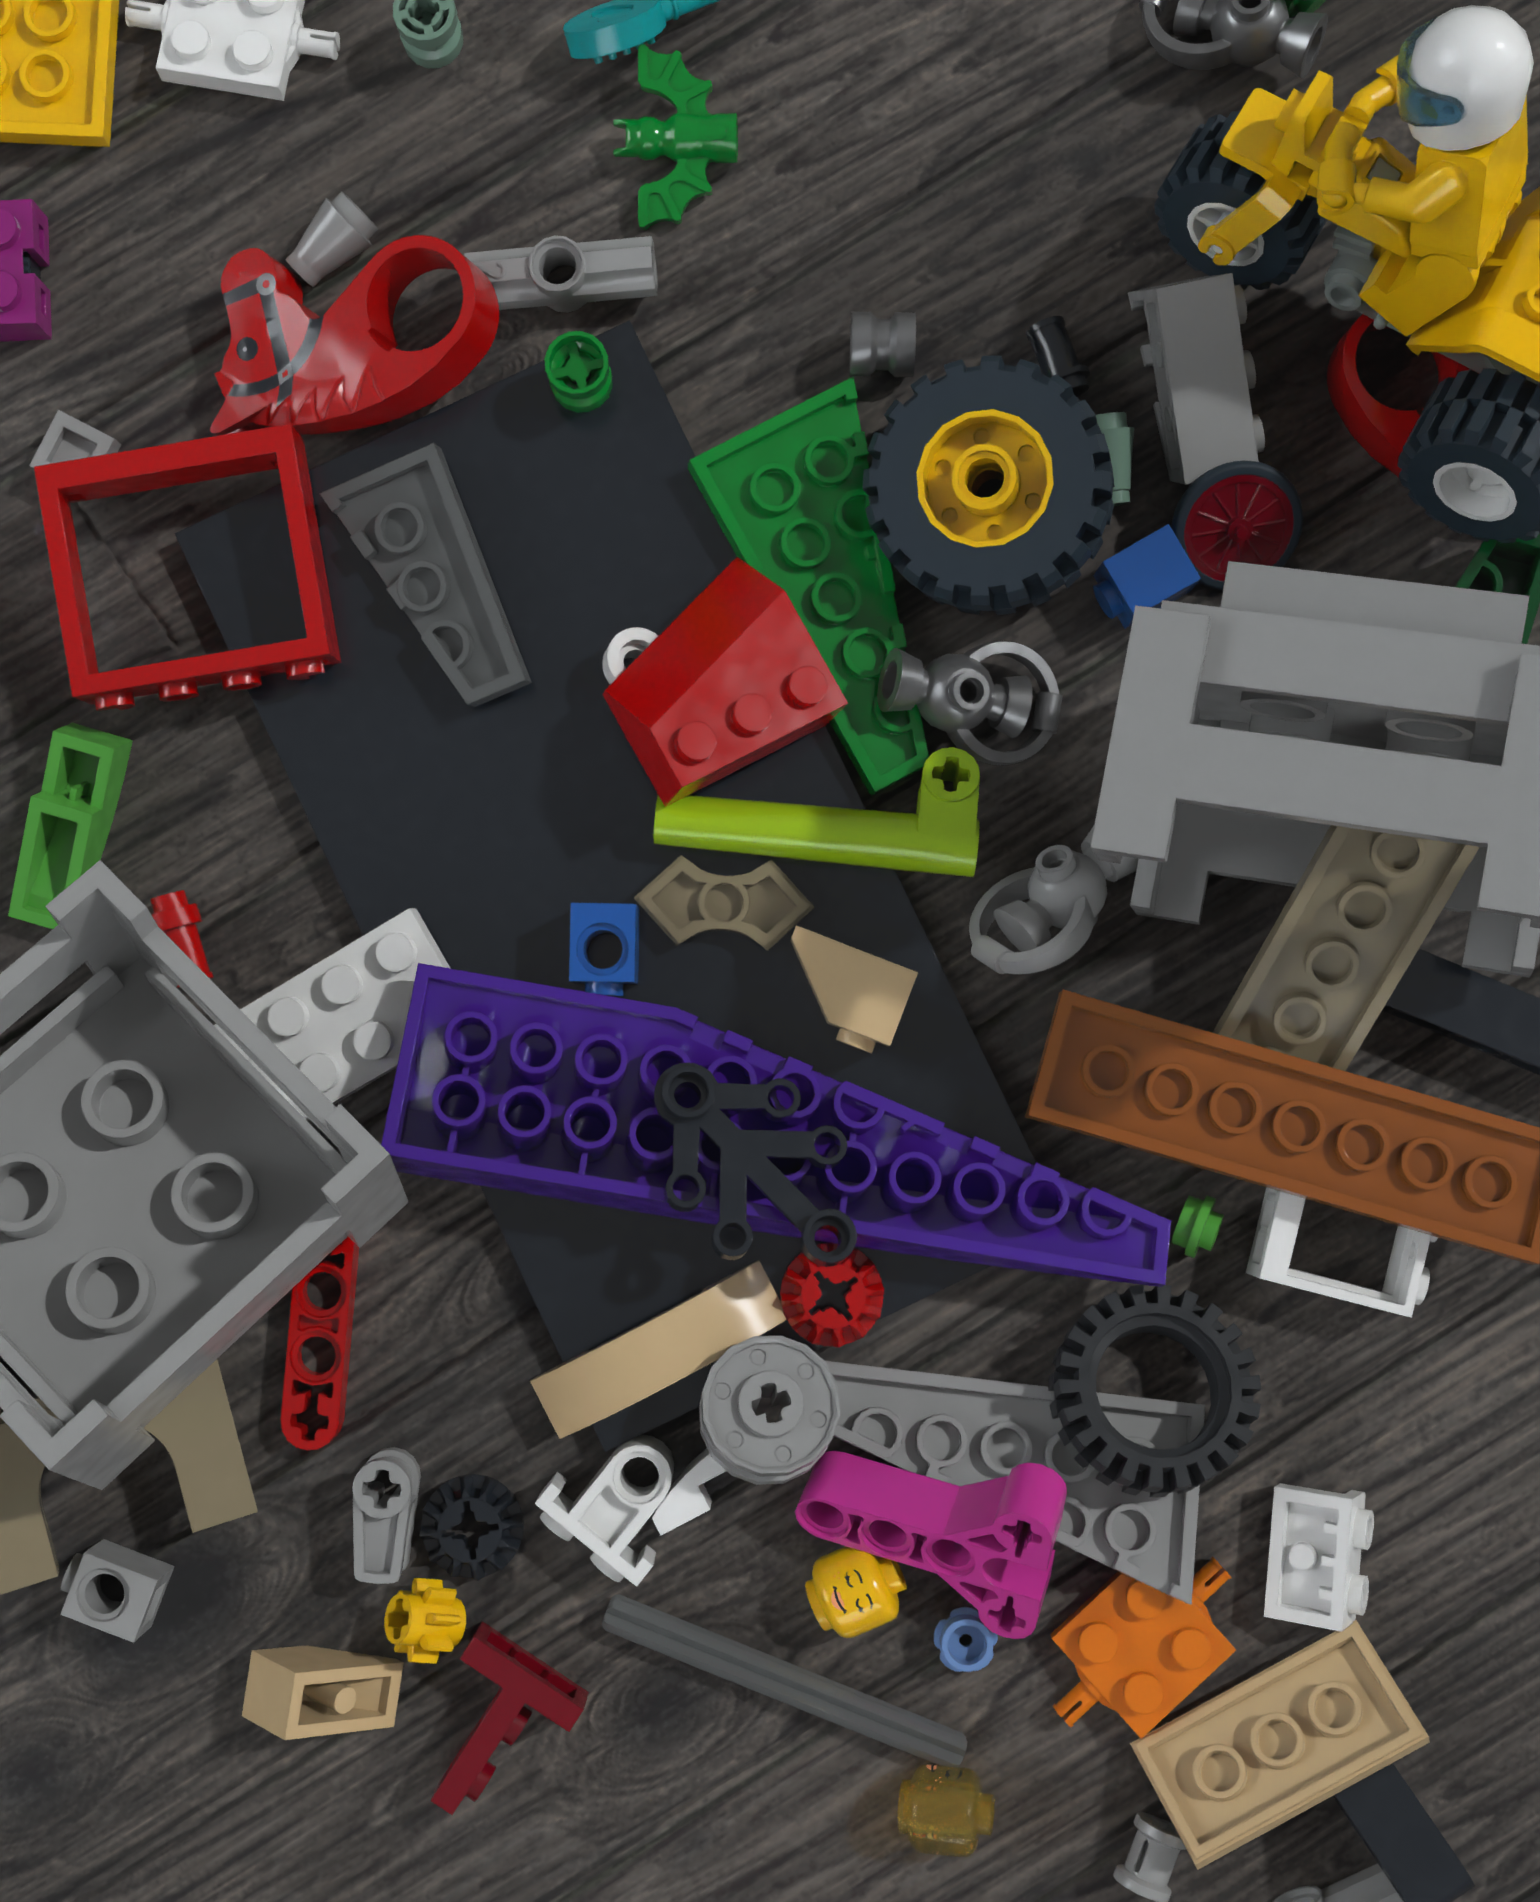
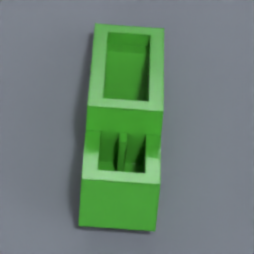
[8,723,133,929]

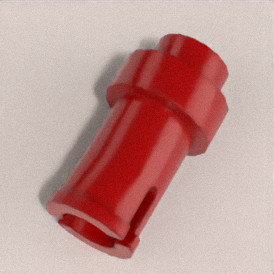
[150,890,214,988]

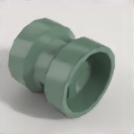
[393,0,463,68]

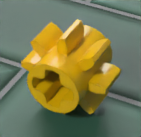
[384,1578,466,1664]

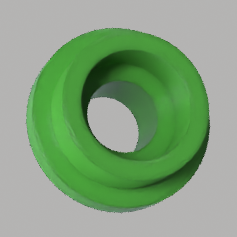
[1171,1195,1224,1258]

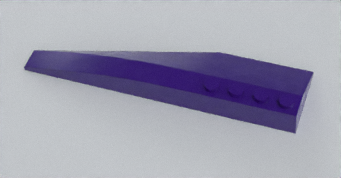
[381,963,1171,1287]

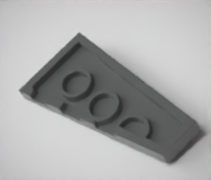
[319,443,532,707]

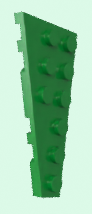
[687,376,929,797]

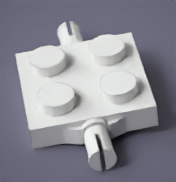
[125,0,340,101]

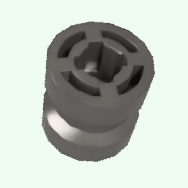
[850,312,916,377]

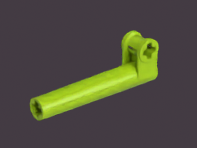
[653,747,980,877]

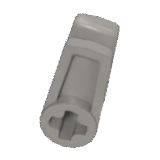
[352,1447,421,1584]

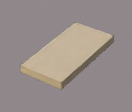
[1130,1620,1430,1870]

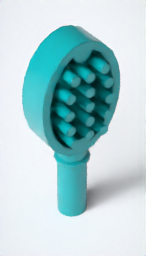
[563,0,721,64]

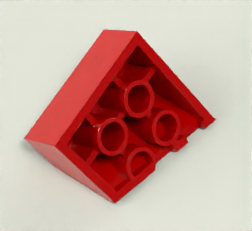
[602,557,848,807]

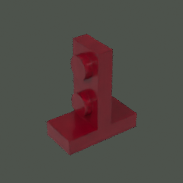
[430,1621,589,1815]

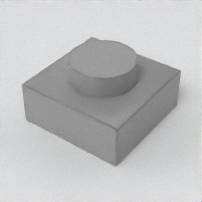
[29,410,122,469]

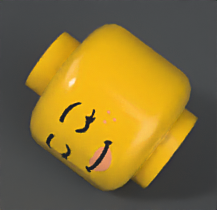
[805,1546,907,1638]

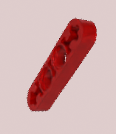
[281,1237,359,1451]

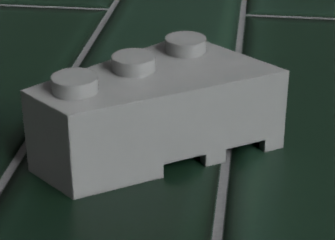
[1128,273,1265,485]

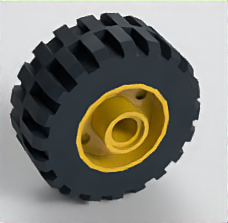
[863,356,1115,615]

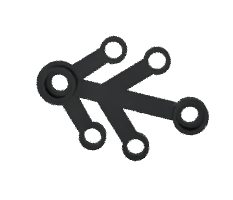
[654,1063,857,1267]

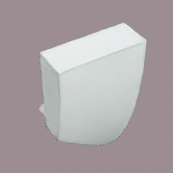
[652,1448,726,1535]

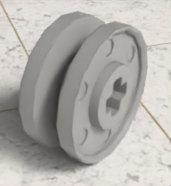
[699,1335,840,1485]

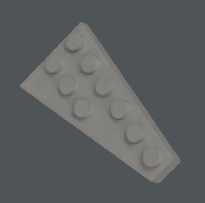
[825,1361,1205,1605]

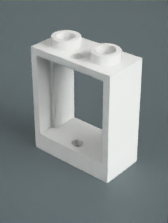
[1246,1187,1438,1318]

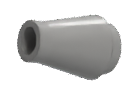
[285,191,378,287]

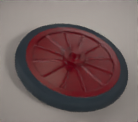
[1171,460,1303,591]

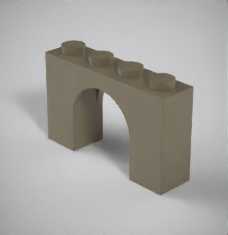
[0,1359,258,1595]

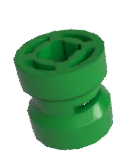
[544,331,613,413]

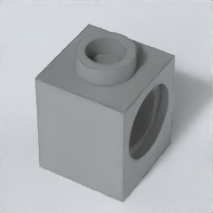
[60,1539,175,1643]

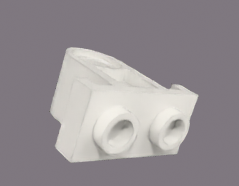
[535,1435,674,1587]

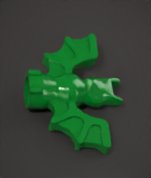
[613,44,738,231]

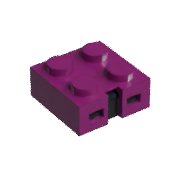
[0,199,52,342]

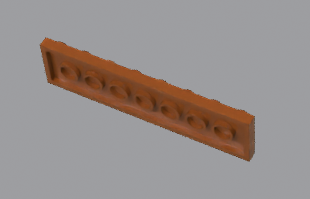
[1025,989,1540,1265]

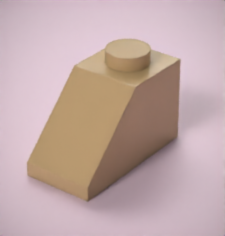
[791,925,918,1054]
[242,1646,404,1740]

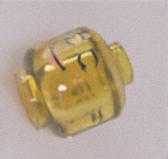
[898,1764,995,1857]

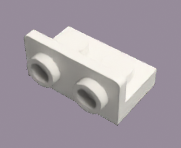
[1264,1483,1374,1632]

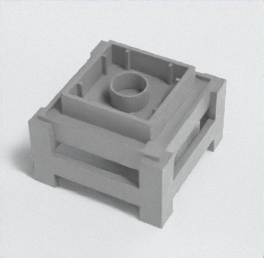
[1090,561,1540,978]
[0,860,408,1490]

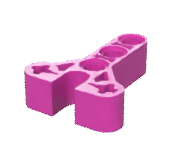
[795,1451,1067,1639]

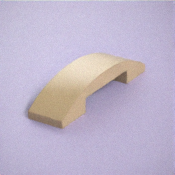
[530,1260,787,1439]

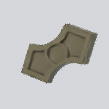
[634,855,815,951]

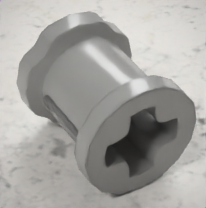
[1113,1812,1186,1902]

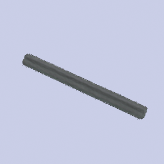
[602,1594,967,1770]

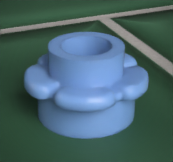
[934,1607,998,1672]

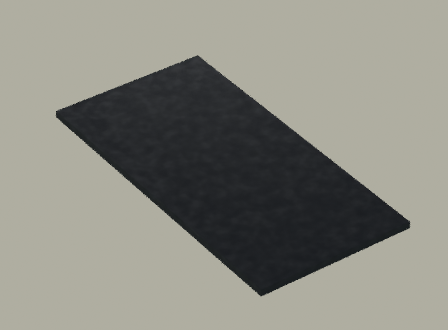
[174,320,1036,1452]

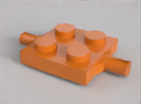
[1050,1556,1236,1739]

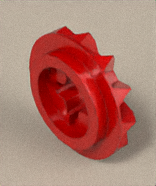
[780,1243,884,1348]

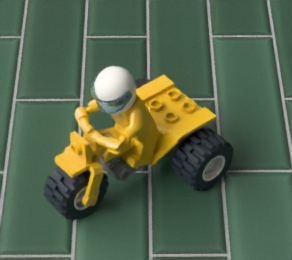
[1155,5,1540,543]

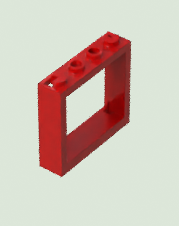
[34,424,341,711]

